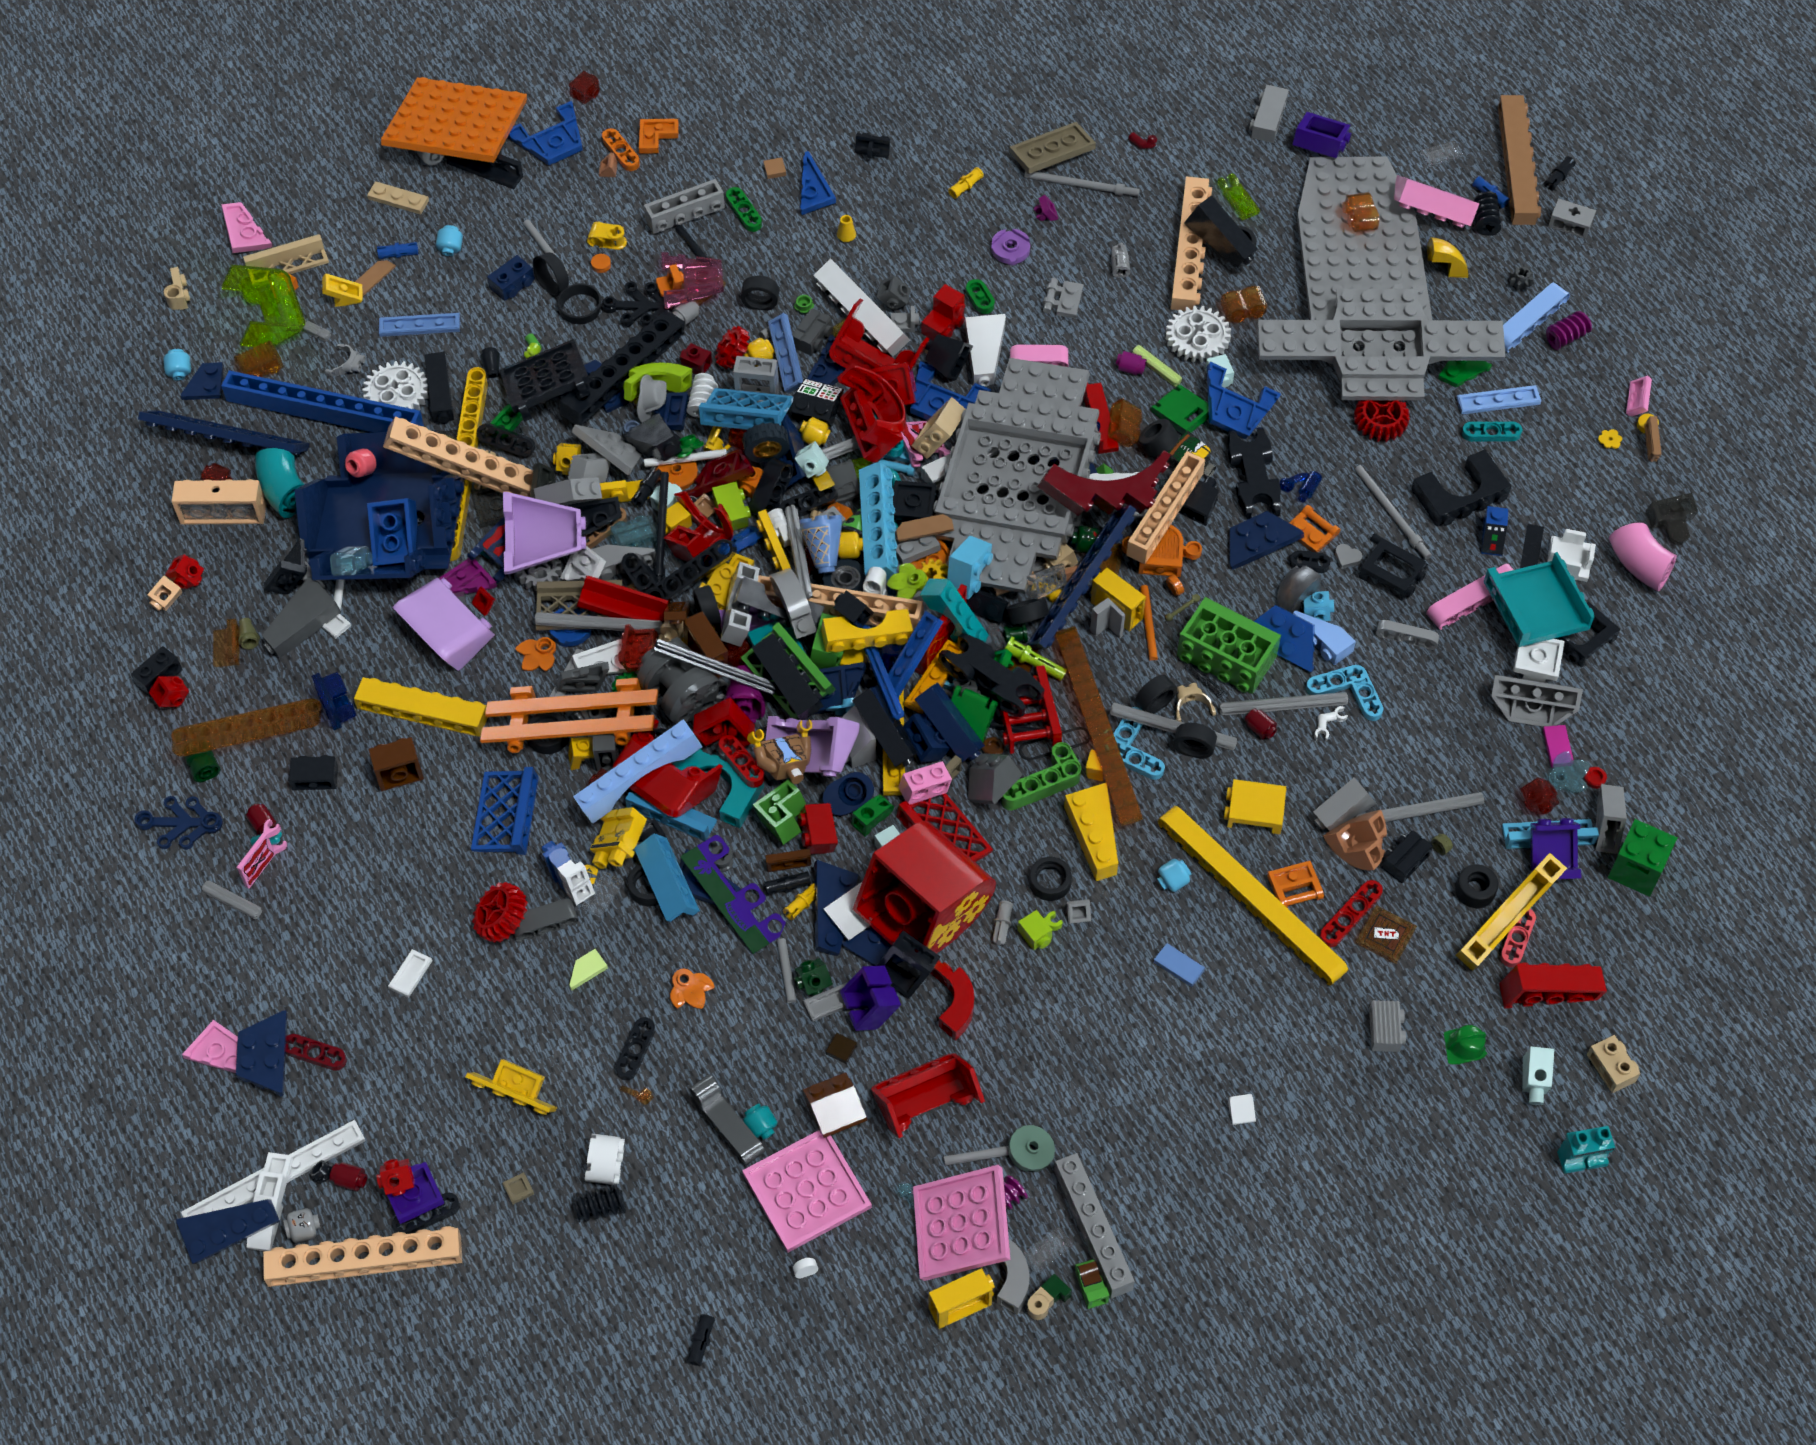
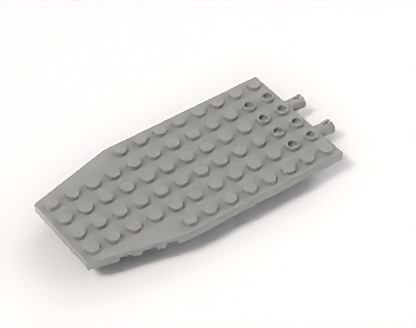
[1297,156,1432,352]

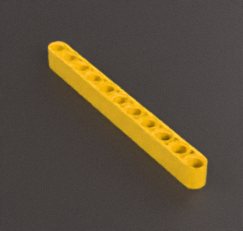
[450,367,488,561]
[1157,806,1348,986]

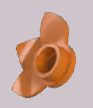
[515,637,556,671]
[670,968,715,1009]

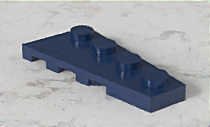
[814,860,858,956]

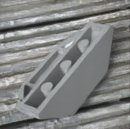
[1491,675,1583,727]

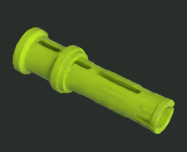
[1004,636,1067,681]

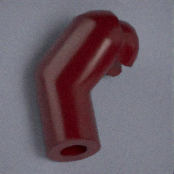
[1128,132,1157,149]

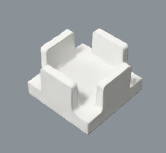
[1547,529,1596,582]
[1513,639,1565,682]

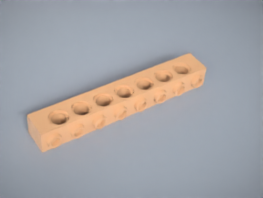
[1171,176,1212,311]
[383,417,533,497]
[758,575,924,631]
[263,1226,462,1287]

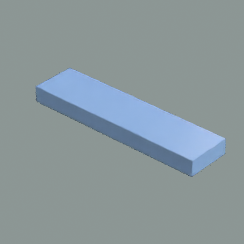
[1456,385,1541,415]

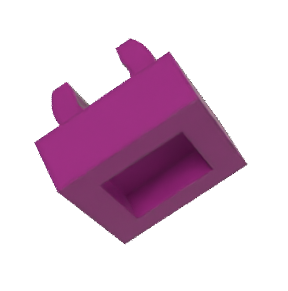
[1034,195,1059,221]

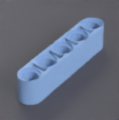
[1503,282,1570,353]

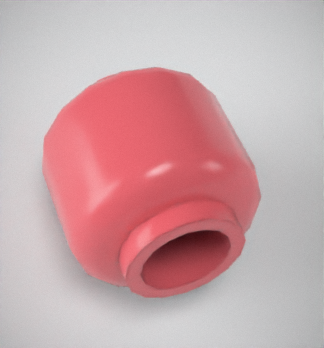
[345,448,376,478]

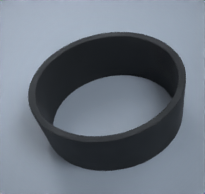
[532,252,569,297]
[557,283,601,325]

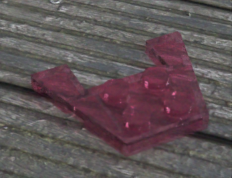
[661,252,724,309]

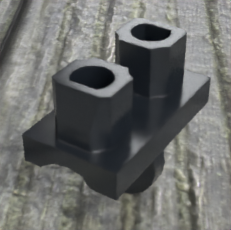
[855,132,891,159]

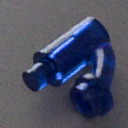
[1279,471,1322,503]

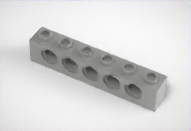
[1054,1153,1135,1299]

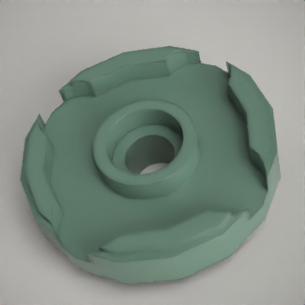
[1008,1125,1055,1172]

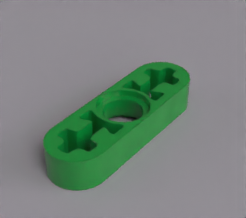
[726,187,762,232]

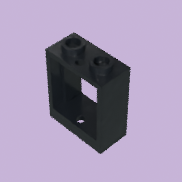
[876,930,940,999]

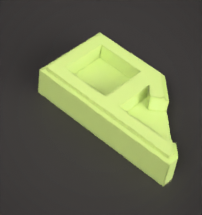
[570,949,608,990]

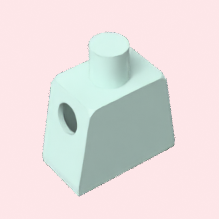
[1522,1046,1554,1105]

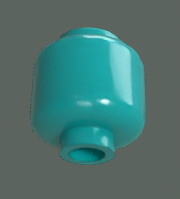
[743,1103,778,1140]

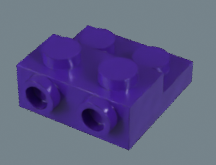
[387,1162,445,1224]

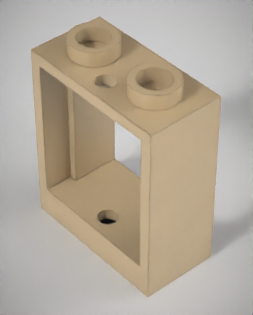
[912,397,966,459]

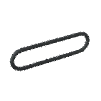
[1018,727,1091,760]

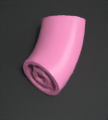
[1609,523,1677,591]

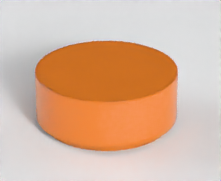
[591,254,611,273]
[1166,574,1184,596]

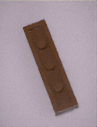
[664,601,690,624]

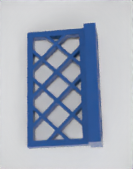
[471,767,539,855]

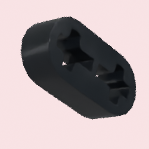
[1290,550,1331,573]

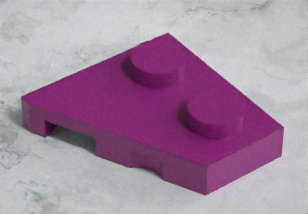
[439,558,497,594]

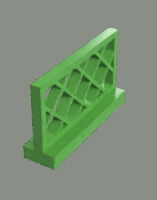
[741,622,836,719]

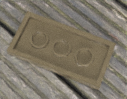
[1010,122,1096,174]

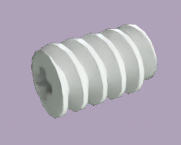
[686,373,718,418]

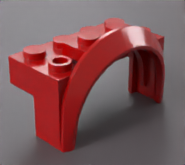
[837,363,906,463]

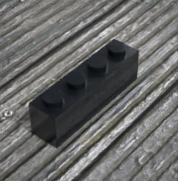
[752,633,824,720]

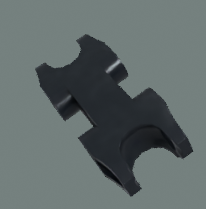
[1228,427,1281,519]
[938,633,1045,717]

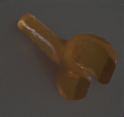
[620,1085,654,1105]

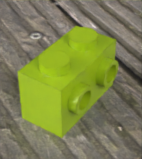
[712,482,751,531]

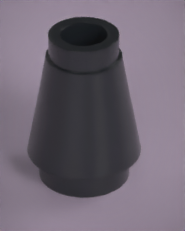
[480,347,500,379]

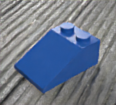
[367,498,418,566]

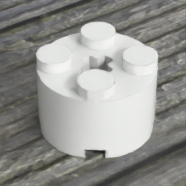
[585,1133,625,1185]

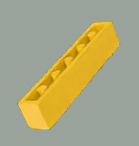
[354,677,488,737]

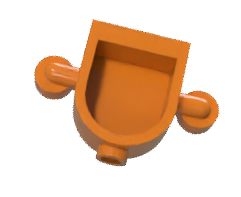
[1122,525,1202,577]

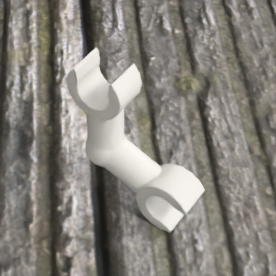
[1314,706,1348,742]

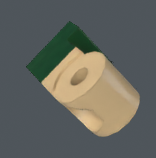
[1027,1274,1072,1320]

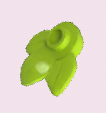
[887,563,927,599]

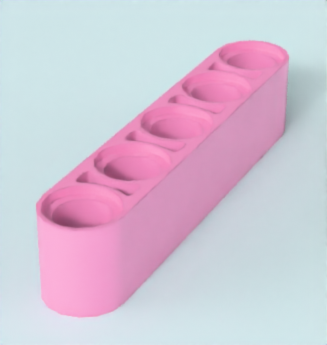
[1426,564,1514,630]

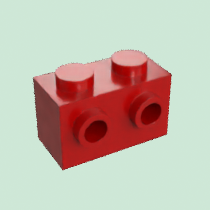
[798,803,838,854]

